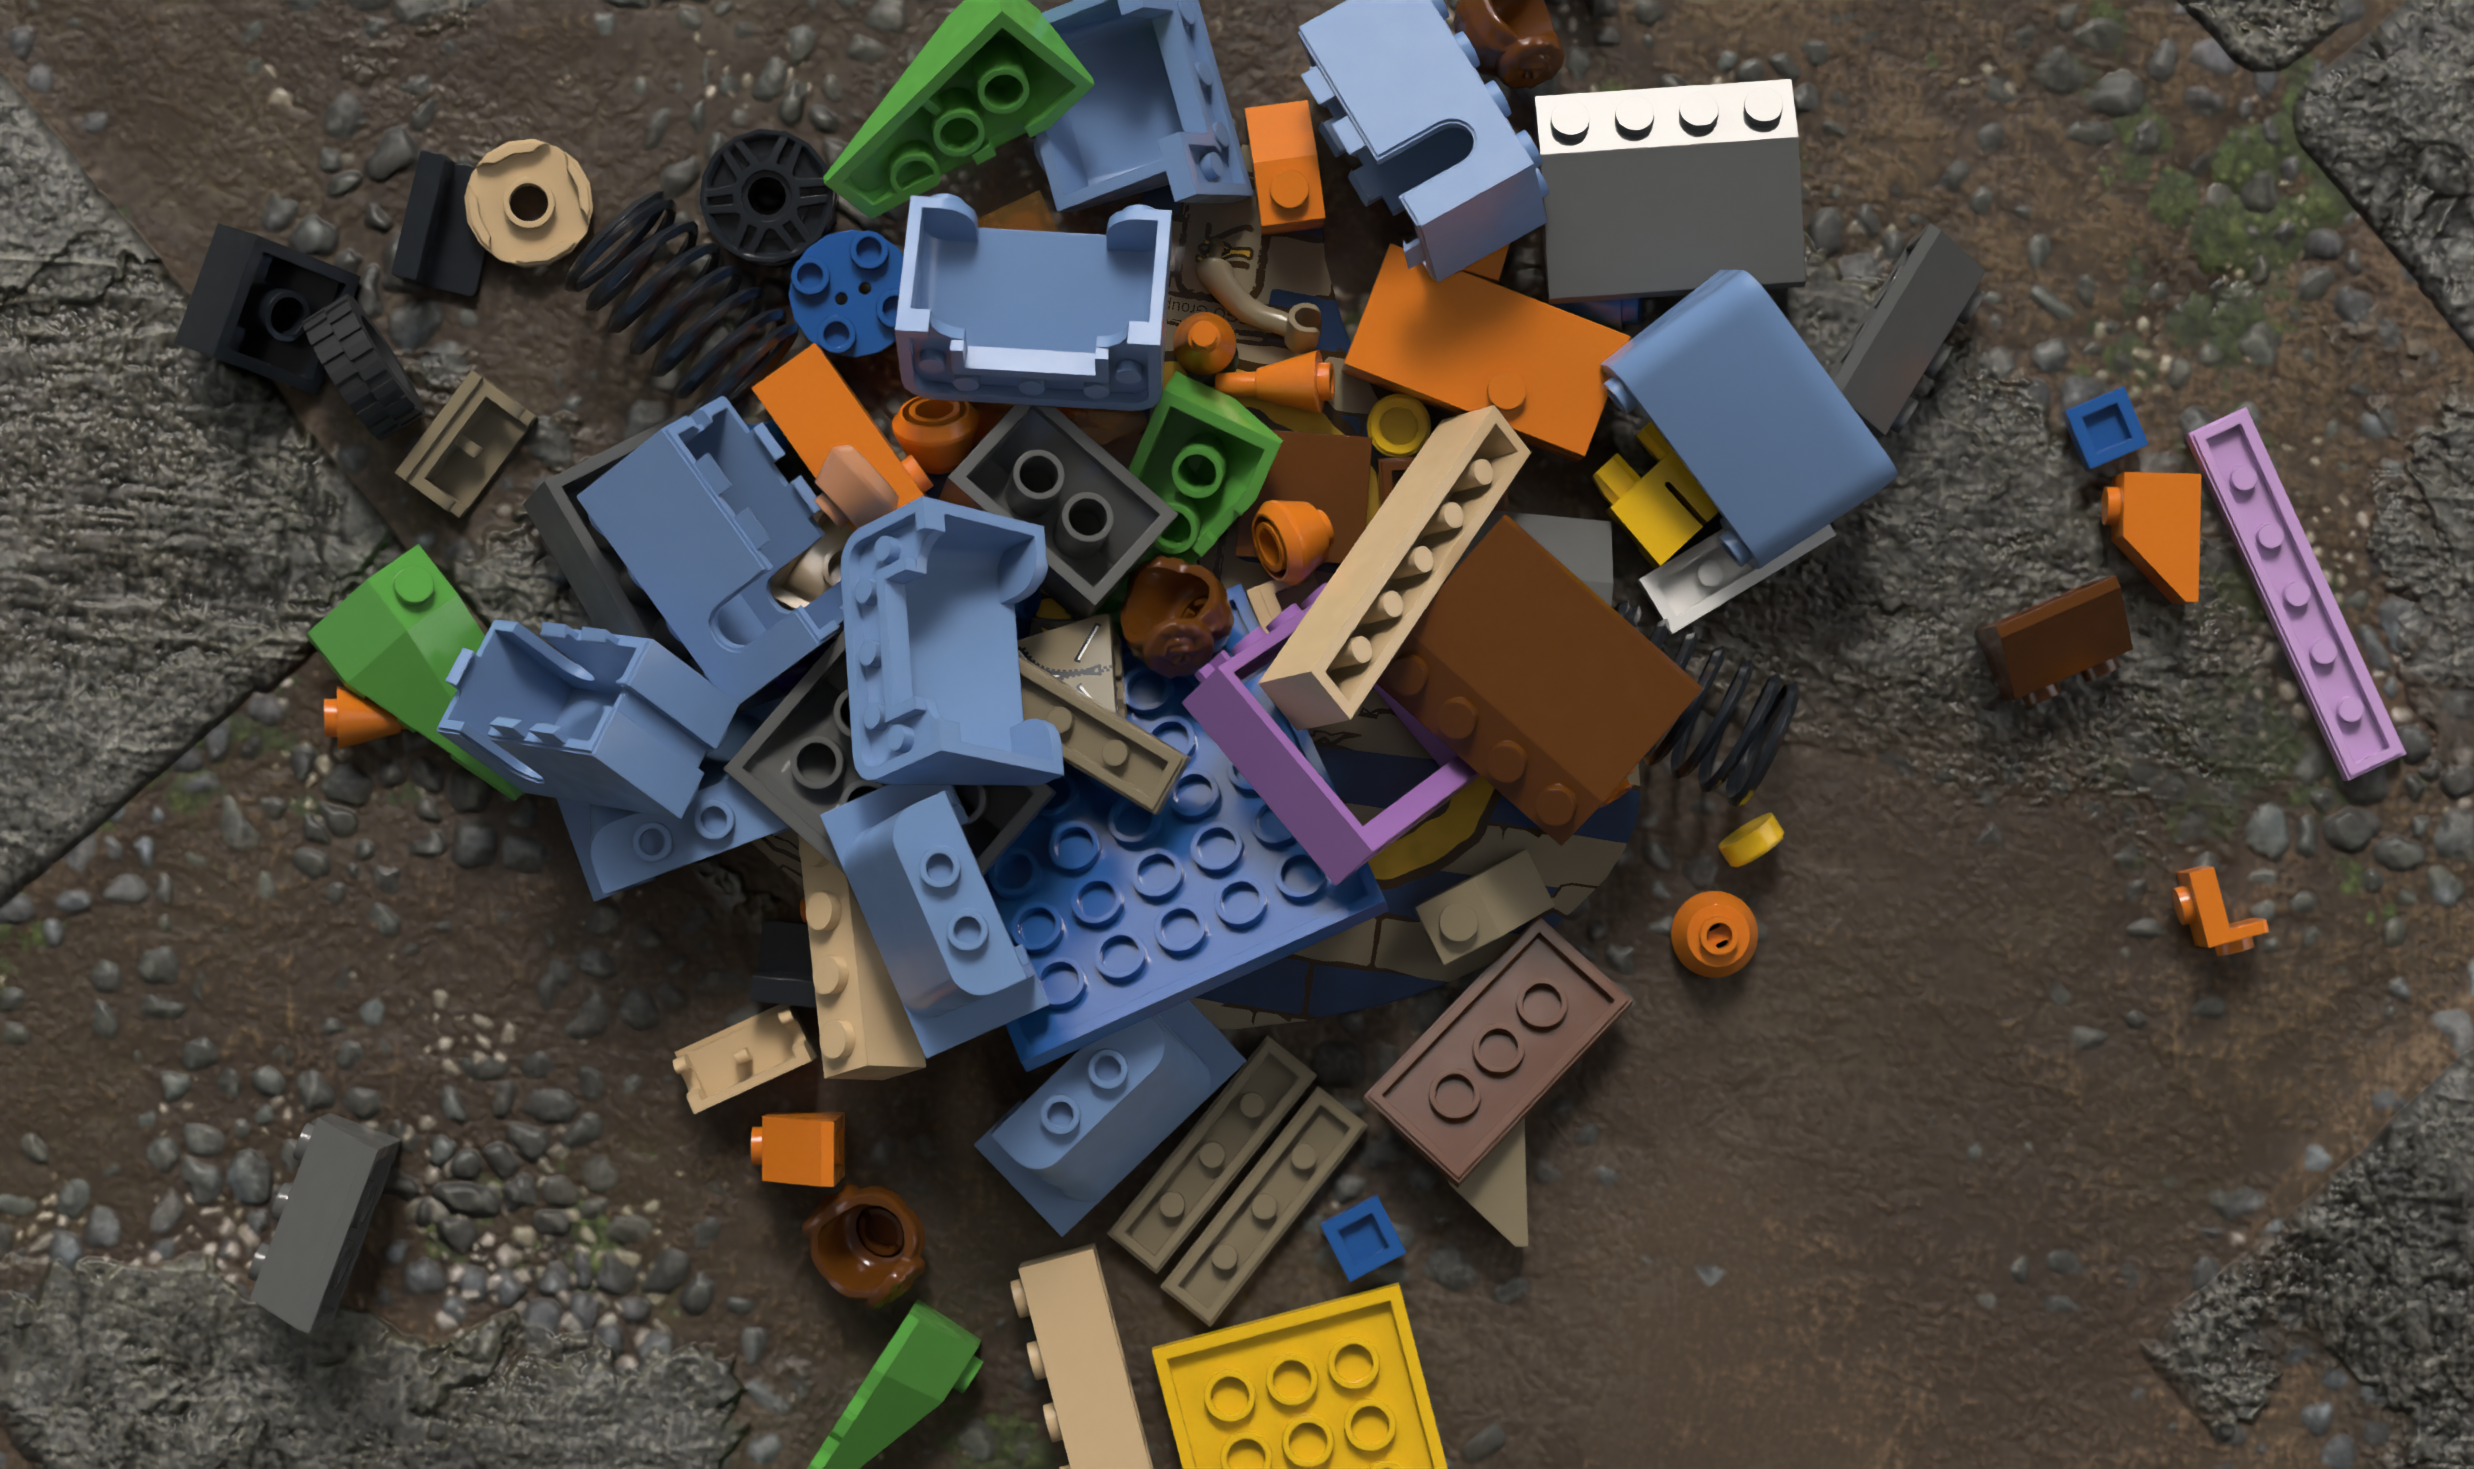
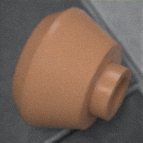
[814,444,899,529]

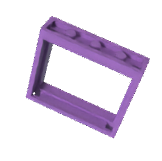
[1182,582,1480,886]

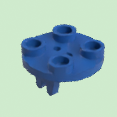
[789,230,903,359]

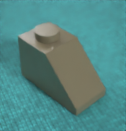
[1412,849,1555,965]
[1434,1119,1528,1247]

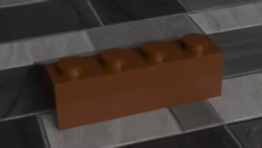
[1376,514,1703,846]

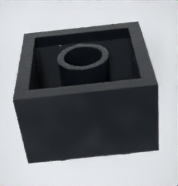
[174,223,361,396]

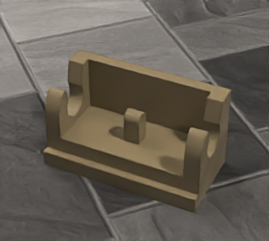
[395,370,538,519]

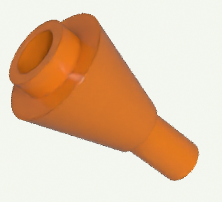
[1173,312,1236,375]
[1215,350,1335,414]
[324,686,407,750]

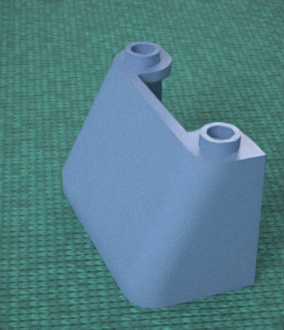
[895,193,1172,411]
[1600,270,1898,569]
[840,496,1064,786]

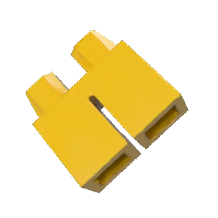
[1591,421,1719,569]

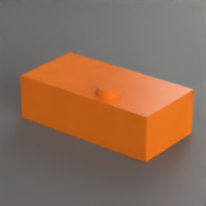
[1341,243,1631,463]
[752,343,934,532]

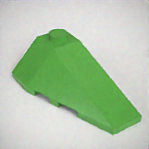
[823,0,1095,219]
[1065,371,1283,637]
[306,544,526,801]
[807,1299,984,1469]

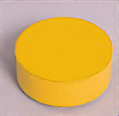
[1366,394,1431,458]
[1718,813,1784,867]

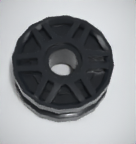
[700,129,838,268]

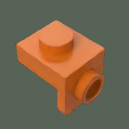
[2172,866,2270,956]

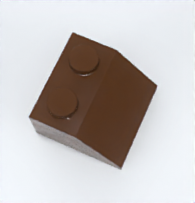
[1974,575,2133,707]

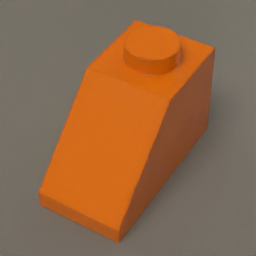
[1245,100,1326,236]
[2101,472,2201,605]
[751,1112,845,1187]

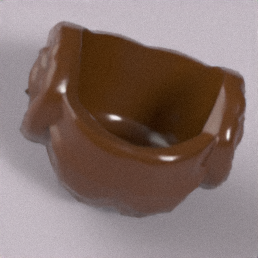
[1453,0,1565,89]
[1120,555,1234,679]
[802,1184,925,1311]

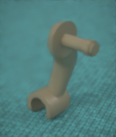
[1195,238,1321,354]

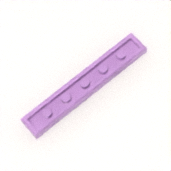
[2184,407,2406,781]

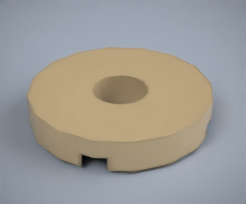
[464,139,593,268]

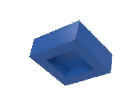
[2061,386,2149,471]
[1320,1193,1407,1282]

